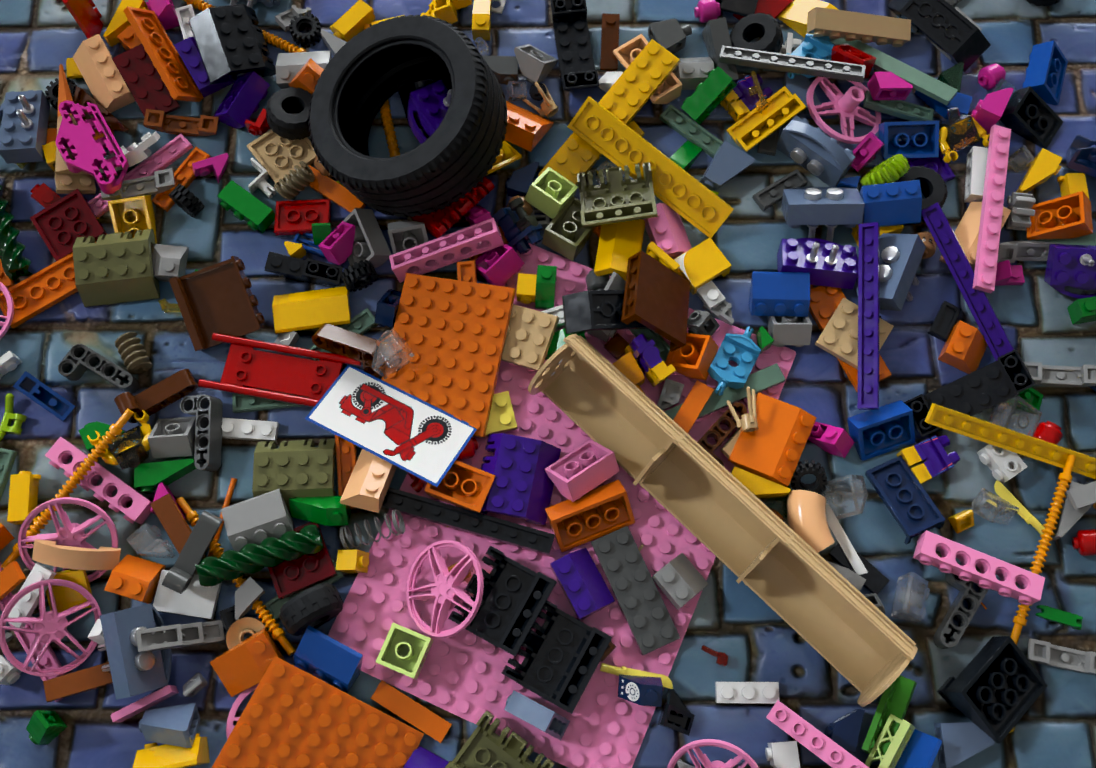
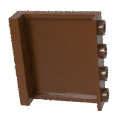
[621,250,690,352]
[169,256,265,351]

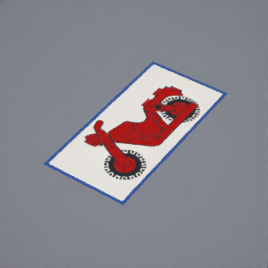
[305,364,477,487]

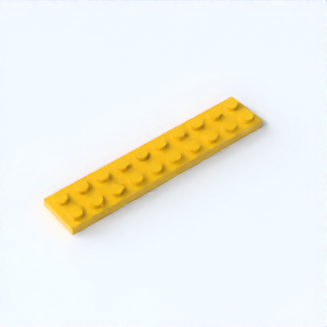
[538,39,680,185]
[567,96,734,238]

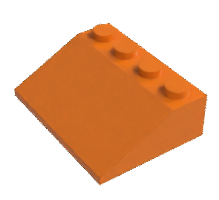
[505,101,554,152]
[728,393,816,487]

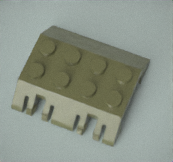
[577,162,658,228]
[72,229,160,307]
[252,438,337,514]
[445,711,555,768]

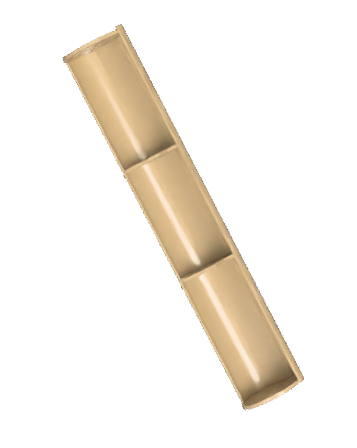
[528,334,918,707]

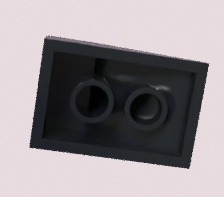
[999,86,1063,149]

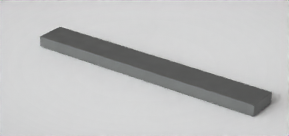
[719,45,866,83]

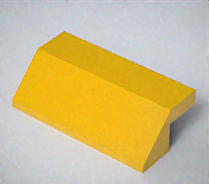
[726,86,806,152]
[594,219,645,281]
[272,286,351,334]

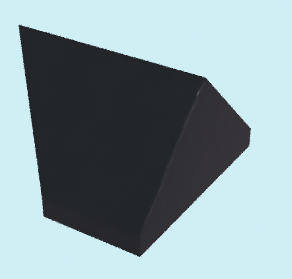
[657,689,695,736]

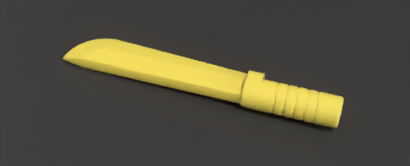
[994,480,1045,535]
[600,663,673,689]

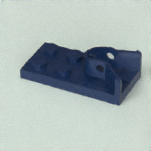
[1067,135,1096,178]
[865,455,946,545]

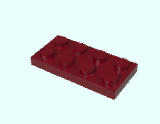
[112,44,180,117]

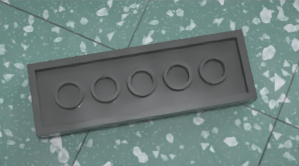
[591,526,680,655]

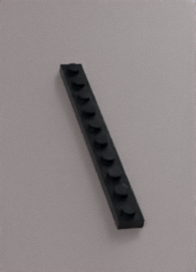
[381,487,555,555]

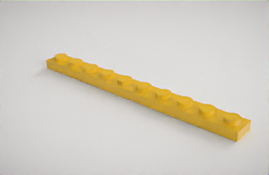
[925,403,1096,479]

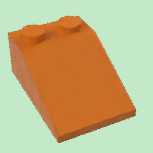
[1026,191,1093,240]
[424,460,496,513]
[210,628,286,697]

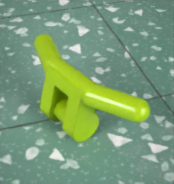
[0,393,27,442]

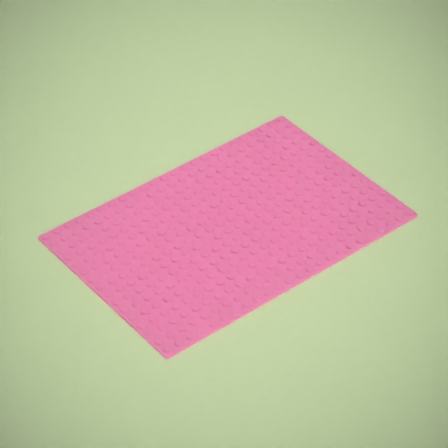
[327,243,796,768]

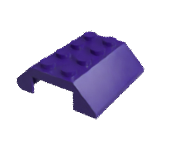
[480,433,561,526]

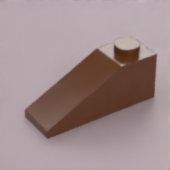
[600,13,620,71]

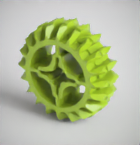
[860,154,910,186]

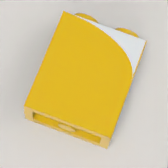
[673,238,732,295]

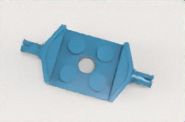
[787,34,835,79]
[708,326,761,395]

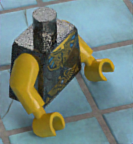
[939,107,990,163]
[87,410,152,469]

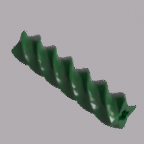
[0,185,32,280]
[195,525,325,587]

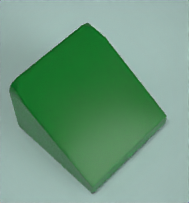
[312,223,332,245]
[757,326,774,354]

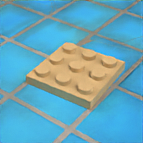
[246,130,316,185]
[814,297,894,370]
[501,304,560,371]

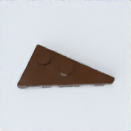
[73,86,129,133]

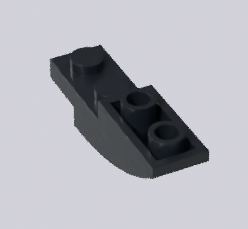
[265,251,343,285]

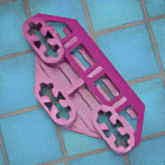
[55,100,129,194]

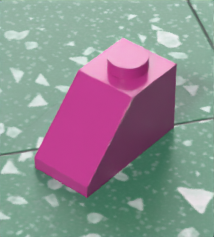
[867,71,913,101]
[318,221,356,266]

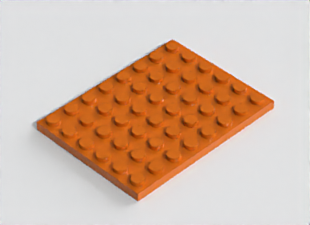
[381,273,516,438]
[212,656,424,768]

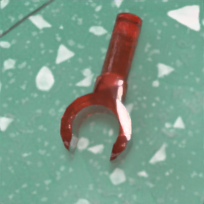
[406,471,424,493]
[701,645,728,666]

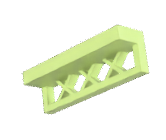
[865,714,915,768]

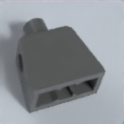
[648,19,692,54]

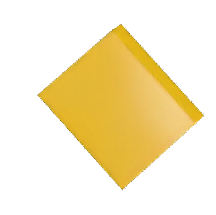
[284,241,306,259]
[948,510,974,534]

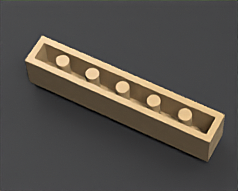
[807,7,911,47]

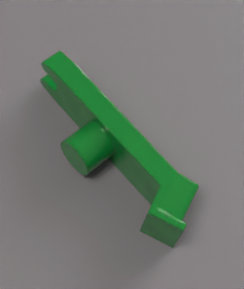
[1035,605,1083,630]

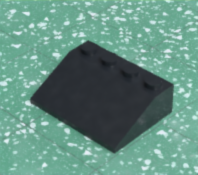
[945,636,1048,743]

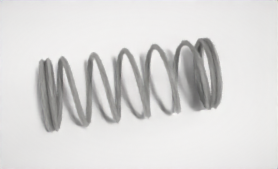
[339,509,405,550]

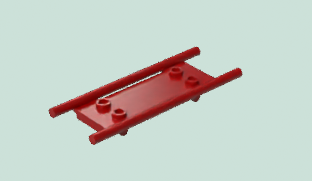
[198,333,362,407]

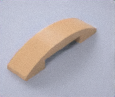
[32,539,121,570]

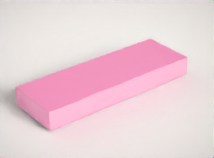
[110,685,179,723]

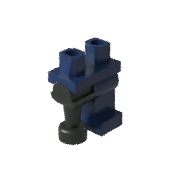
[492,197,543,254]

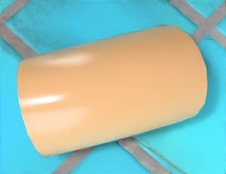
[787,490,835,553]

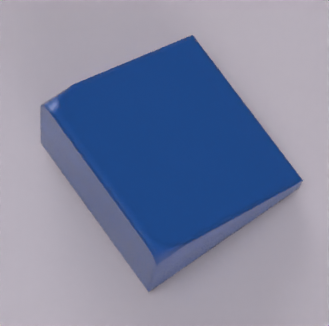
[836,176,860,188]

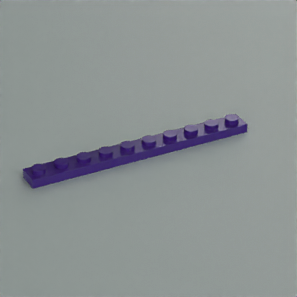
[921,202,1014,361]
[857,222,880,410]

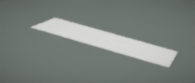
[826,503,868,575]

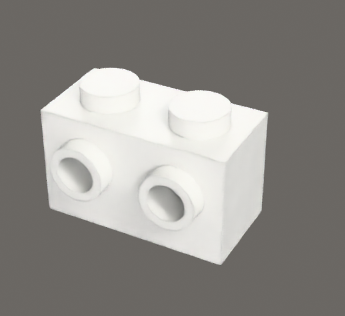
[976,444,1028,484]

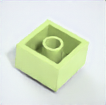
[524,167,578,219]
[376,623,434,680]

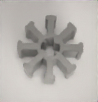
[1004,192,1036,231]

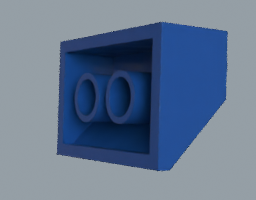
[1022,41,1068,105]
[878,120,939,159]
[859,180,922,227]
[749,271,810,317]
[847,400,916,461]
[294,626,363,693]
[895,729,942,768]

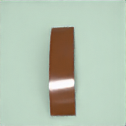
[143,109,219,137]

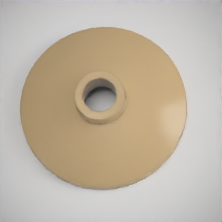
[226,617,267,649]

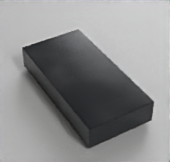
[928,301,962,342]

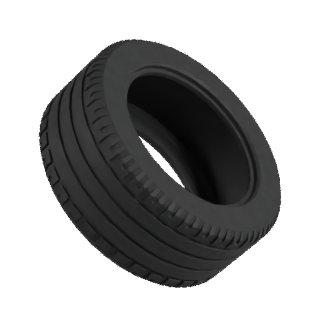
[308,15,508,217]

